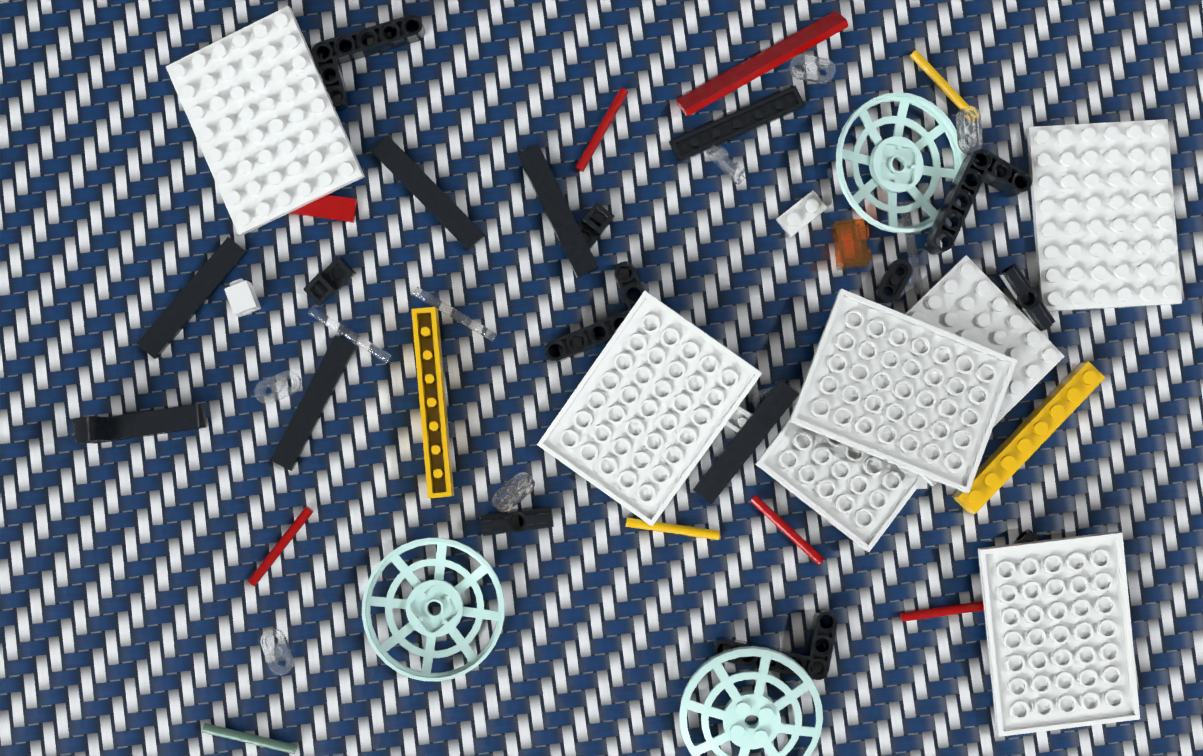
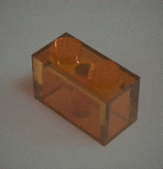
[832,219,871,270]

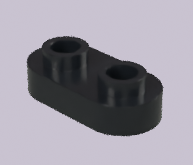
[876,259,913,303]

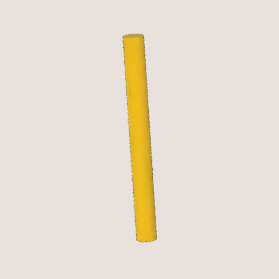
[910,50,980,123]
[625,517,720,540]

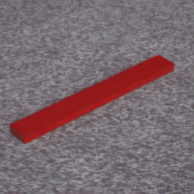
[676,11,848,116]

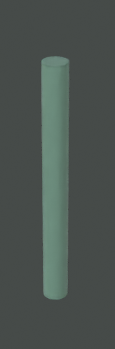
[202,723,297,754]

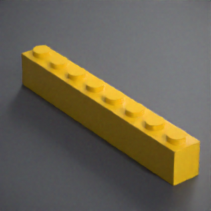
[411,307,454,498]
[952,361,1106,514]

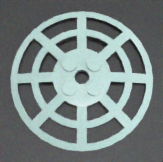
[836,92,965,233]
[362,538,505,682]
[679,646,823,756]

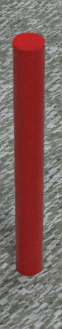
[575,88,628,172]
[750,494,825,566]
[248,506,314,586]
[900,601,984,622]

